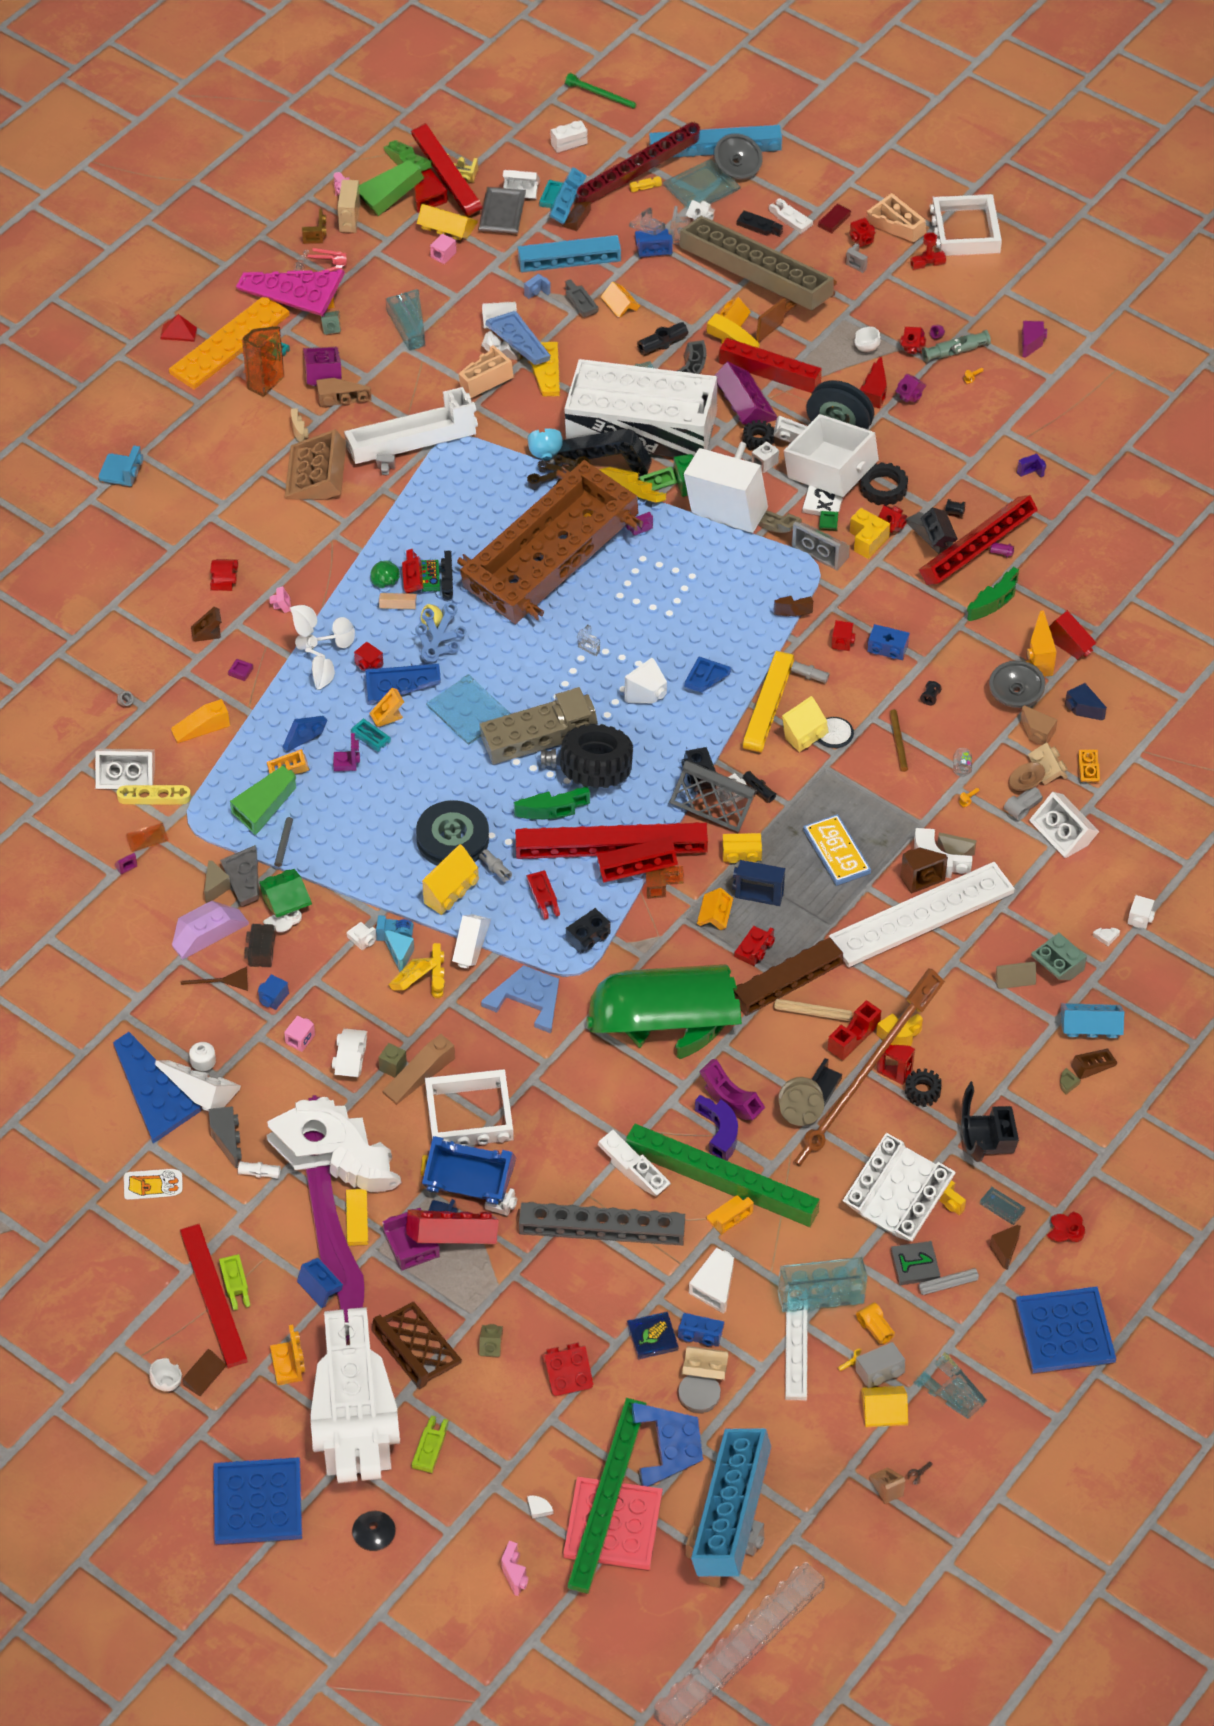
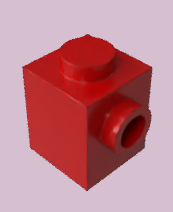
[831,620,856,651]
[354,642,384,671]

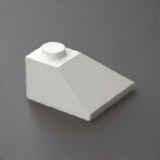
[625,658,667,704]

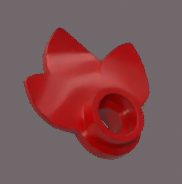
[1047,1212,1086,1242]

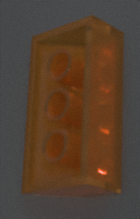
[242,326,285,397]

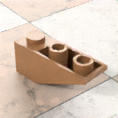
[316,378,372,407]

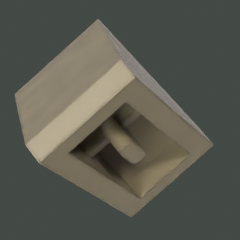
[204,860,231,903]

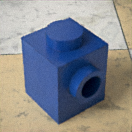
[258,974,289,1010]

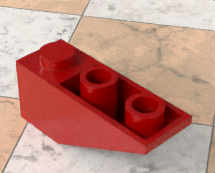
[860,356,887,409]

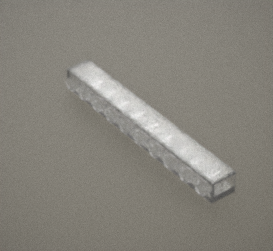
[654,1562,825,1726]

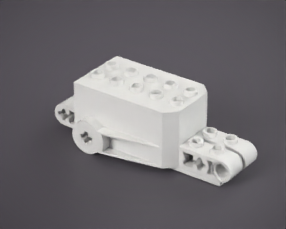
[311,1307,400,1483]

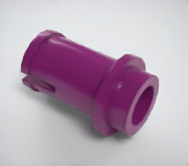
[991,542,1014,558]

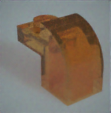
[646,866,684,899]

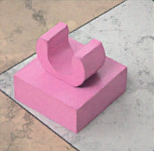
[269,587,291,613]

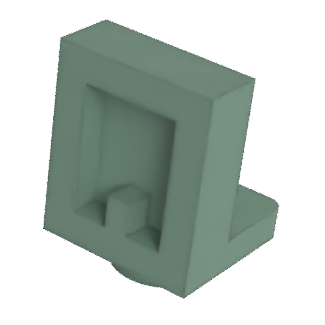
[321,310,341,335]

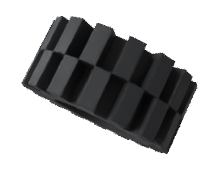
[743,420,774,451]
[905,1068,942,1107]

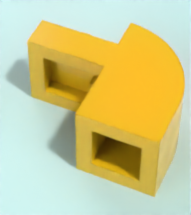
[876,1013,923,1046]

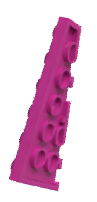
[236,269,345,316]

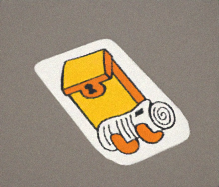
[124,1169,182,1200]

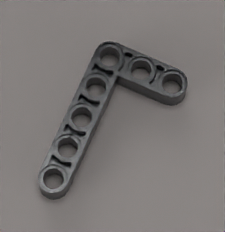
[556,429,652,477]

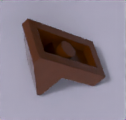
[191,606,222,642]

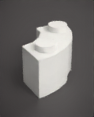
[332,1029,367,1077]

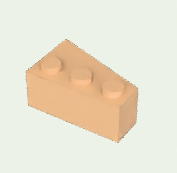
[867,193,926,242]
[459,345,514,398]

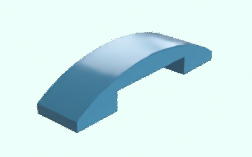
[549,167,587,224]

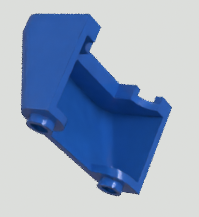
[422,1136,516,1205]

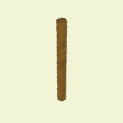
[890,709,908,772]

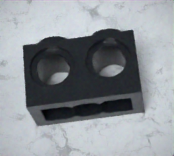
[681,747,716,792]
[566,908,610,954]

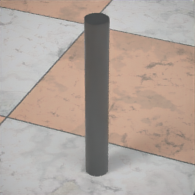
[274,817,293,867]

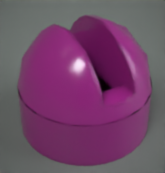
[930,325,945,339]

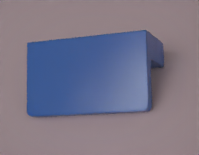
[297,1257,343,1308]

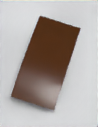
[773,596,813,616]

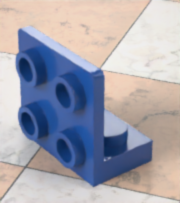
[635,229,673,257]

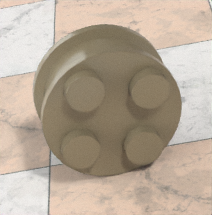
[779,1077,824,1126]

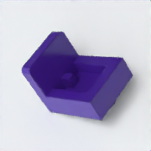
[1017,453,1046,477]

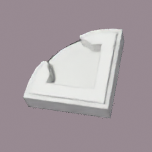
[1093,927,1120,946]
[527,1496,553,1519]

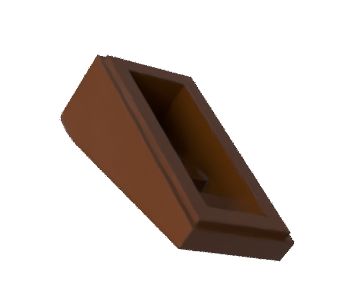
[1071,1048,1118,1079]

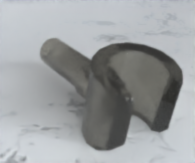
[907,1461,932,1485]

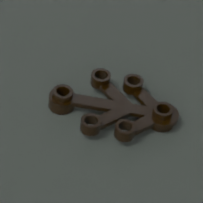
[527,455,591,490]

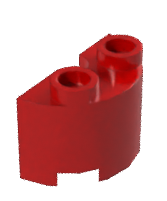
[210,559,238,591]

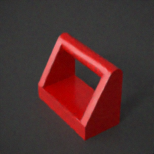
[877,1045,915,1085]

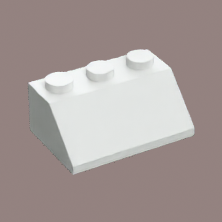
[96,749,155,789]
[1029,792,1099,858]

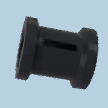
[945,499,966,518]
[920,681,942,706]

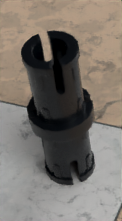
[742,771,777,803]

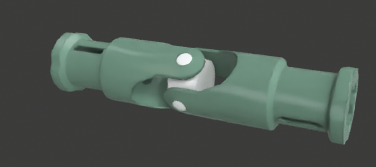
[922,330,991,362]

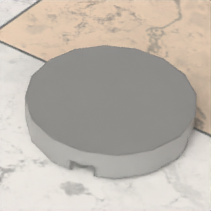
[678,1375,721,1413]

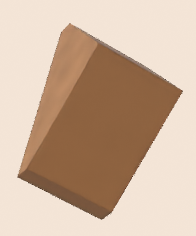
[869,1468,905,1504]

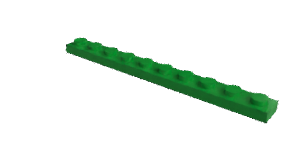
[568,1398,647,1594]

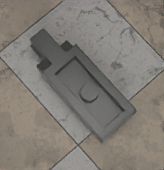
[565,279,598,318]

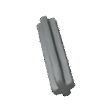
[919,1268,979,1295]

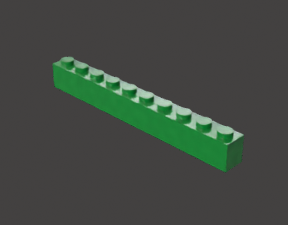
[626,1124,820,1228]

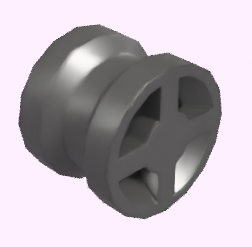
[541,749,556,768]

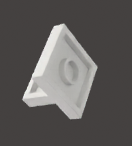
[503,170,540,199]

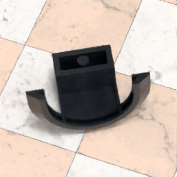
[961,1081,1019,1162]

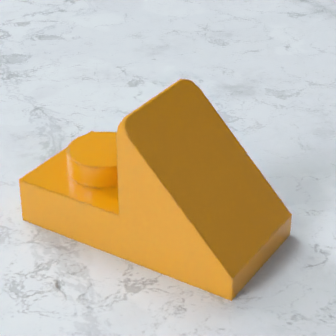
[370,688,404,727]

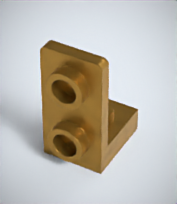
[302,208,326,244]

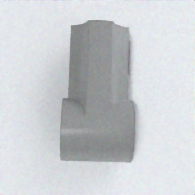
[1004,787,1043,821]

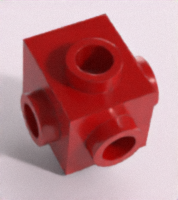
[850,218,876,247]
[900,326,926,354]
[878,505,907,533]

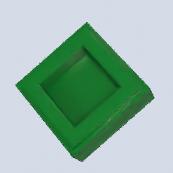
[819,511,839,531]

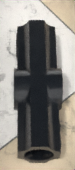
[637,322,688,355]

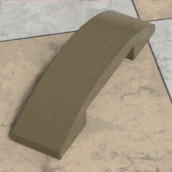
[758,510,802,533]

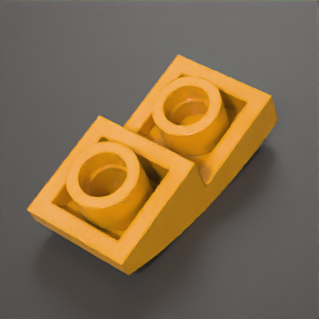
[1078,750,1100,782]

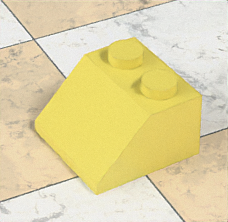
[782,696,829,752]

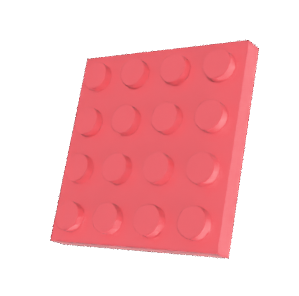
[563,1477,663,1570]

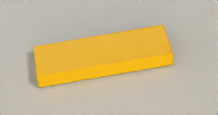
[346,1189,368,1246]

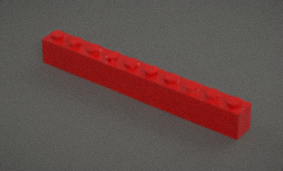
[515,822,708,859]

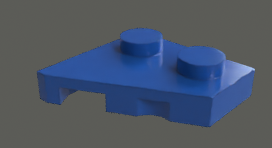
[684,657,732,693]
[283,715,328,752]

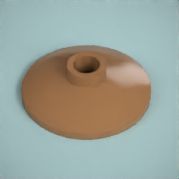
[1009,762,1045,791]

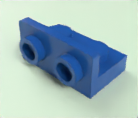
[678,1313,724,1347]

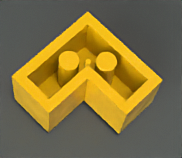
[849,508,890,559]

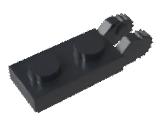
[441,551,453,600]

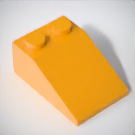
[1026,610,1057,677]

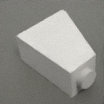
[452,914,491,968]
[689,1248,734,1314]

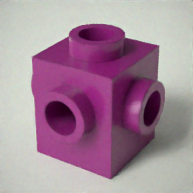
[895,373,926,403]

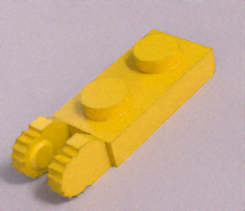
[431,943,444,999]

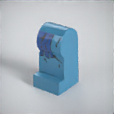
[376,915,414,941]

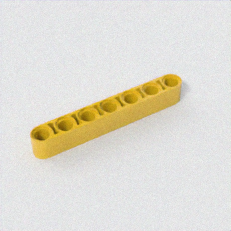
[743,650,794,753]

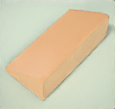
[379,593,417,609]

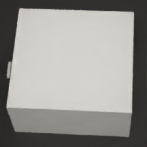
[784,414,879,497]
[684,448,768,533]

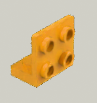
[270,1324,305,1386]

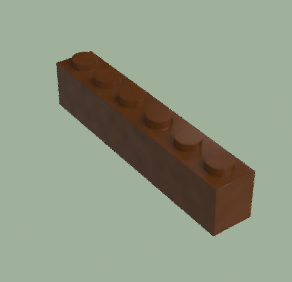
[734,937,843,1016]

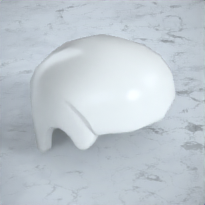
[854,327,881,352]
[149,1358,182,1392]

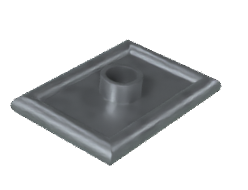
[478,187,526,234]

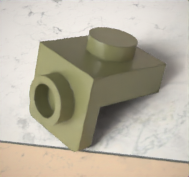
[479,1324,503,1357]

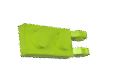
[219,1254,251,1310]
[412,1415,449,1473]

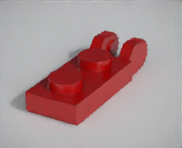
[526,870,560,920]

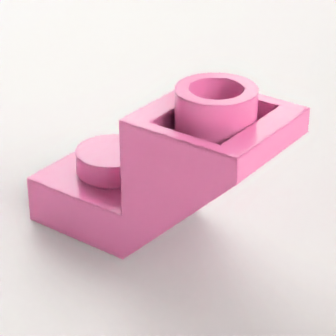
[501,1541,529,1596]

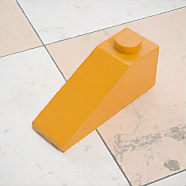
[171,699,230,744]

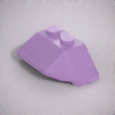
[172,901,249,960]

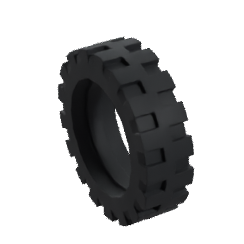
[860,462,908,506]

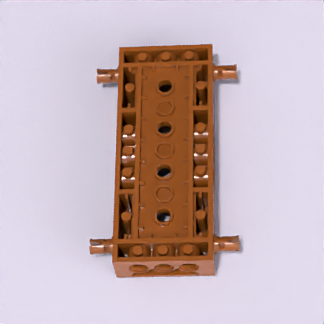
[457,460,643,624]

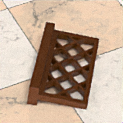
[372,1301,462,1389]

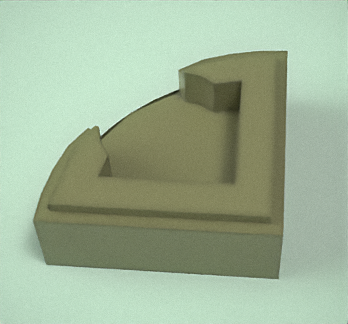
[1060,1068,1081,1095]

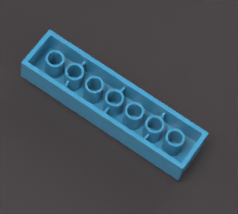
[691,1428,772,1576]

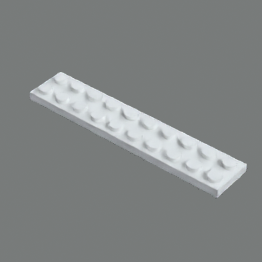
[829,862,1015,968]

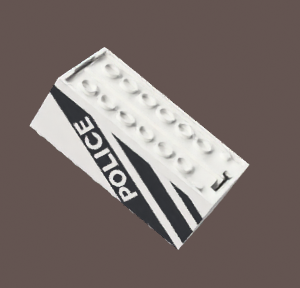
[565,359,717,457]

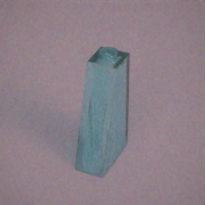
[386,289,425,351]

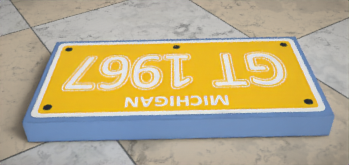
[803,814,871,886]

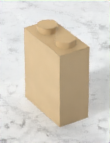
[338,180,360,233]

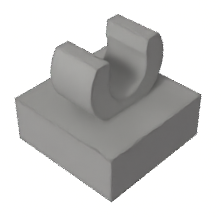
[376,454,396,475]

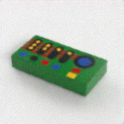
[421,560,440,592]

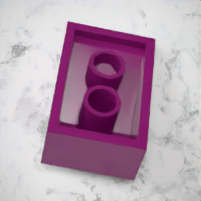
[303,347,342,386]

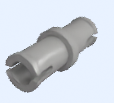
[791,661,830,684]
[479,849,512,882]

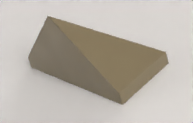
[937,832,977,856]

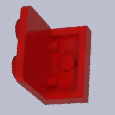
[542,1342,593,1396]

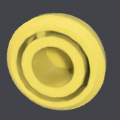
[421,604,443,630]

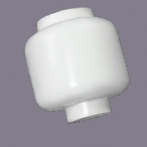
[189,1042,216,1071]

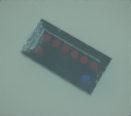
[980,1187,1026,1226]

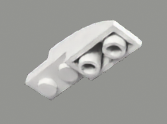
[598,1130,671,1197]

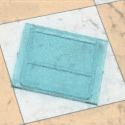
[663,159,741,209]

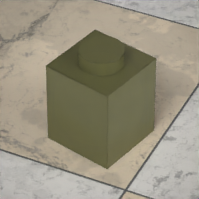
[378,1043,407,1078]

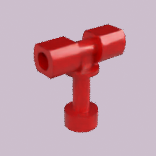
[910,232,946,270]

